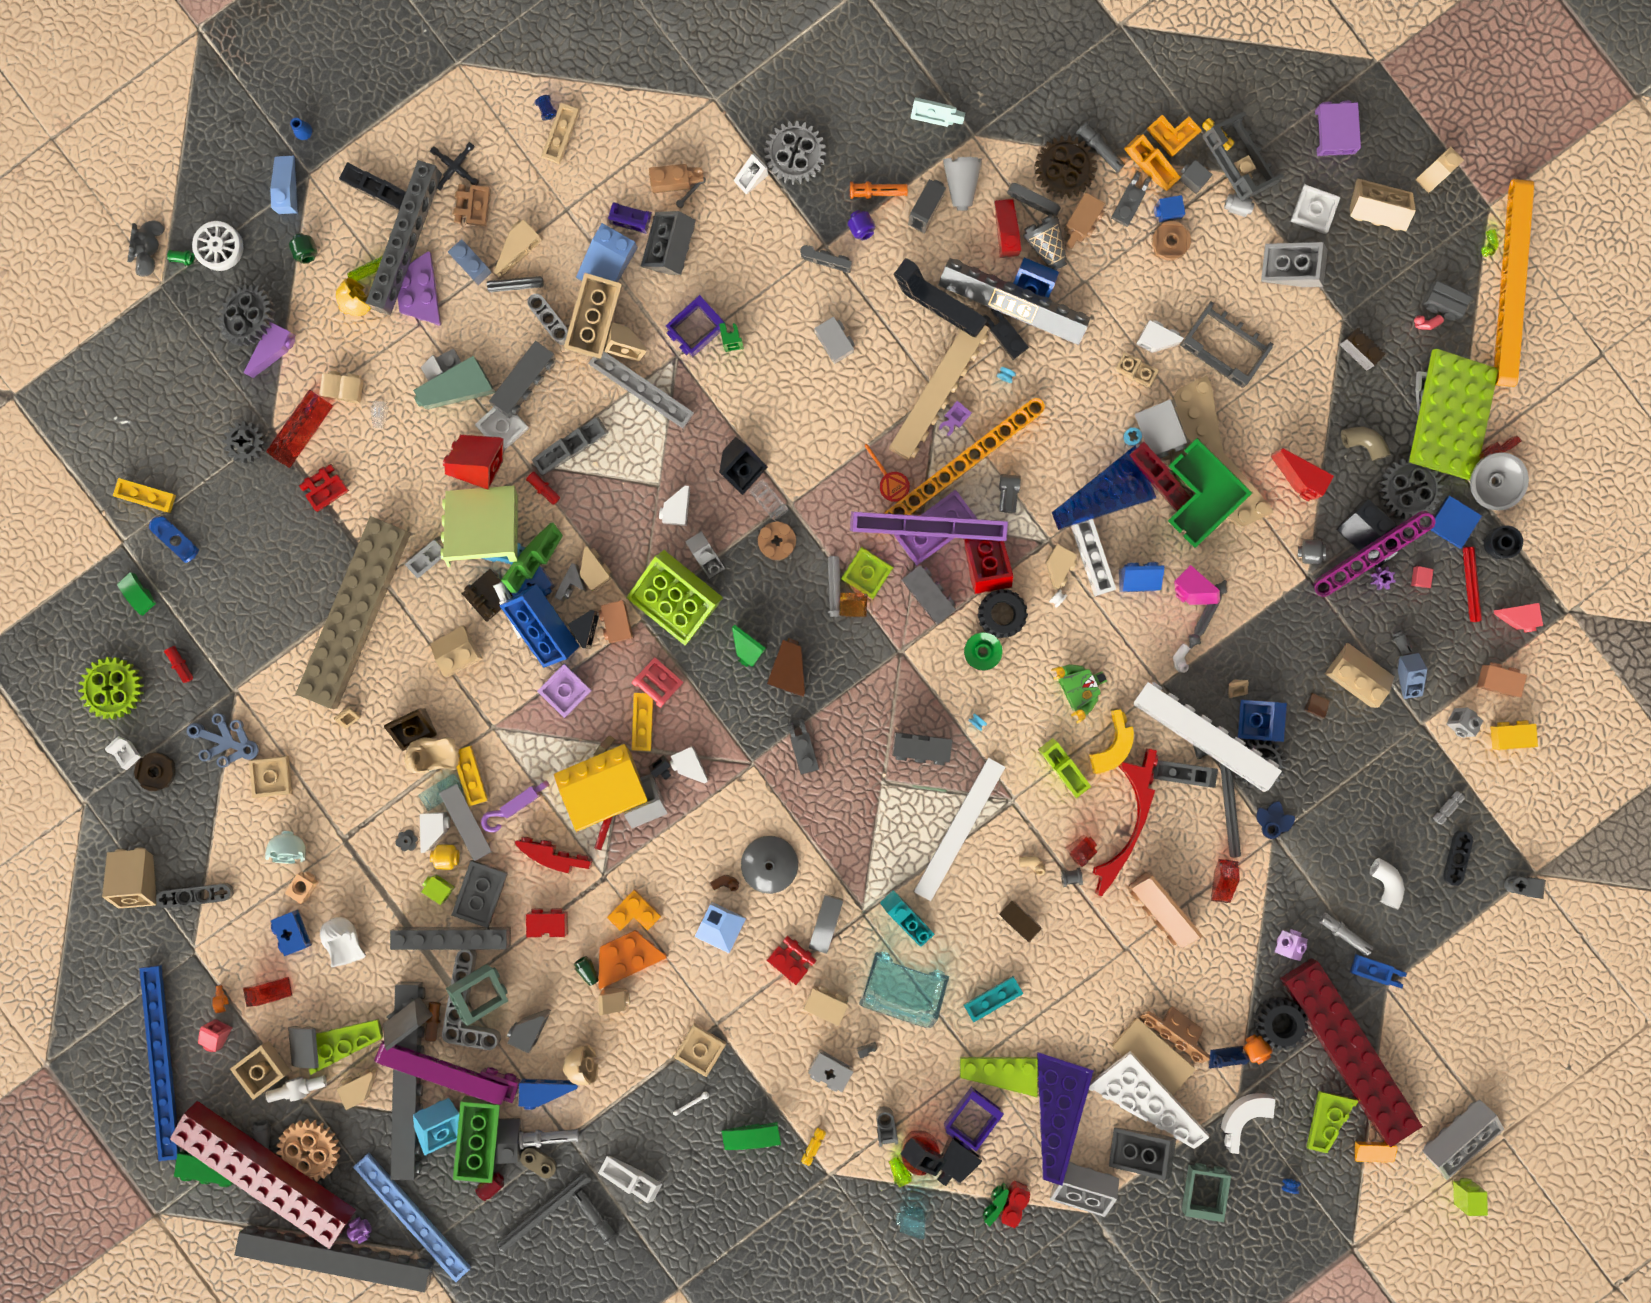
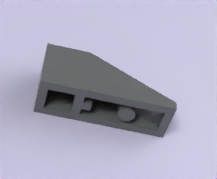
[1154,760,1218,788]

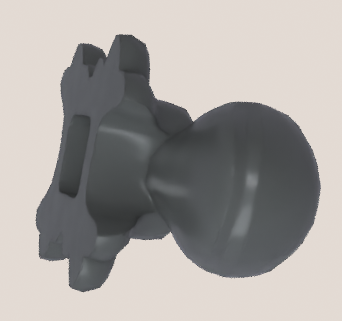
[127,221,165,277]

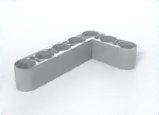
[442,950,501,1050]

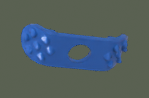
[149,516,199,563]

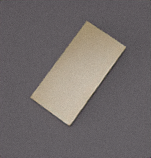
[1112,1017,1196,1095]

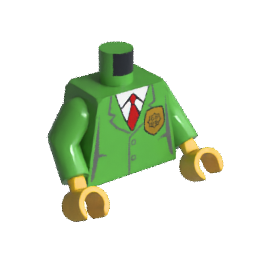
[1051,664,1107,723]

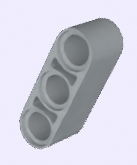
[527,294,568,345]

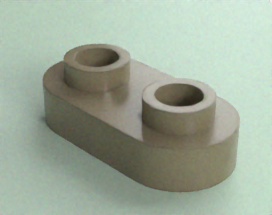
[520,1146,557,1178]

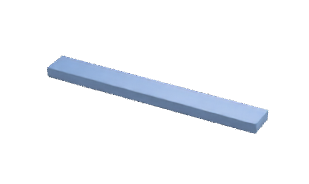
[353,1153,471,1282]

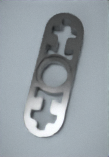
[1007,183,1061,217]

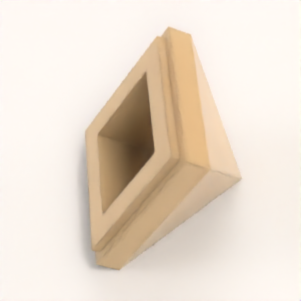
[1228,679,1249,698]
[334,706,361,729]

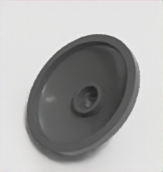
[741,836,798,894]

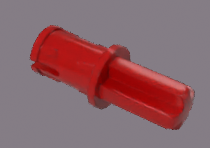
[526,471,560,505]
[164,646,193,683]

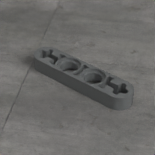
[156,883,234,908]

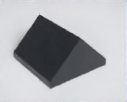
[568,610,599,650]

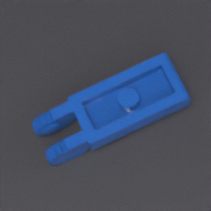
[1350,954,1407,988]

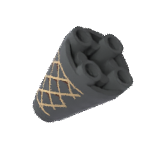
[1023,215,1067,270]

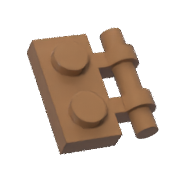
[453,184,491,226]

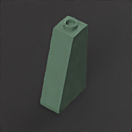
[413,356,496,410]

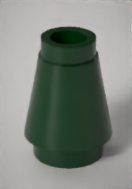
[574,956,599,986]

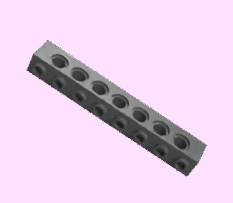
[366,160,442,316]

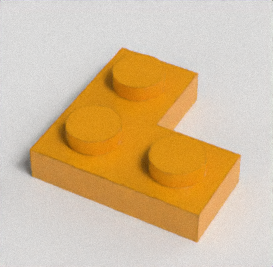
[1147,115,1202,157]
[607,889,661,931]

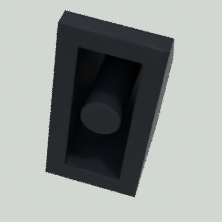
[900,1138,947,1176]

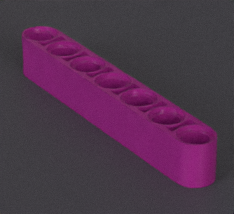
[1314,511,1435,597]
[374,1041,509,1105]

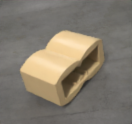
[319,370,364,403]

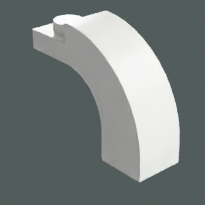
[1221,1093,1275,1154]

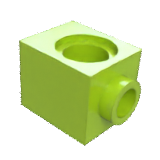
[421,874,455,905]

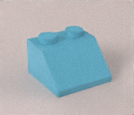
[413,1098,459,1155]

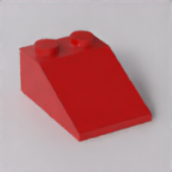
[1271,448,1334,501]
[963,538,1013,594]

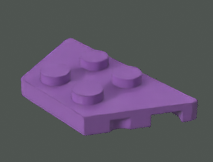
[397,252,441,326]

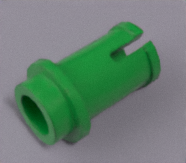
[167,250,195,266]

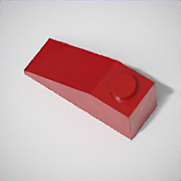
[994,199,1021,258]

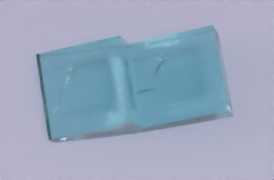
[418,774,463,811]

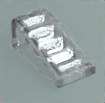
[748,478,789,521]

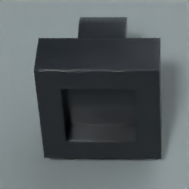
[648,755,671,780]

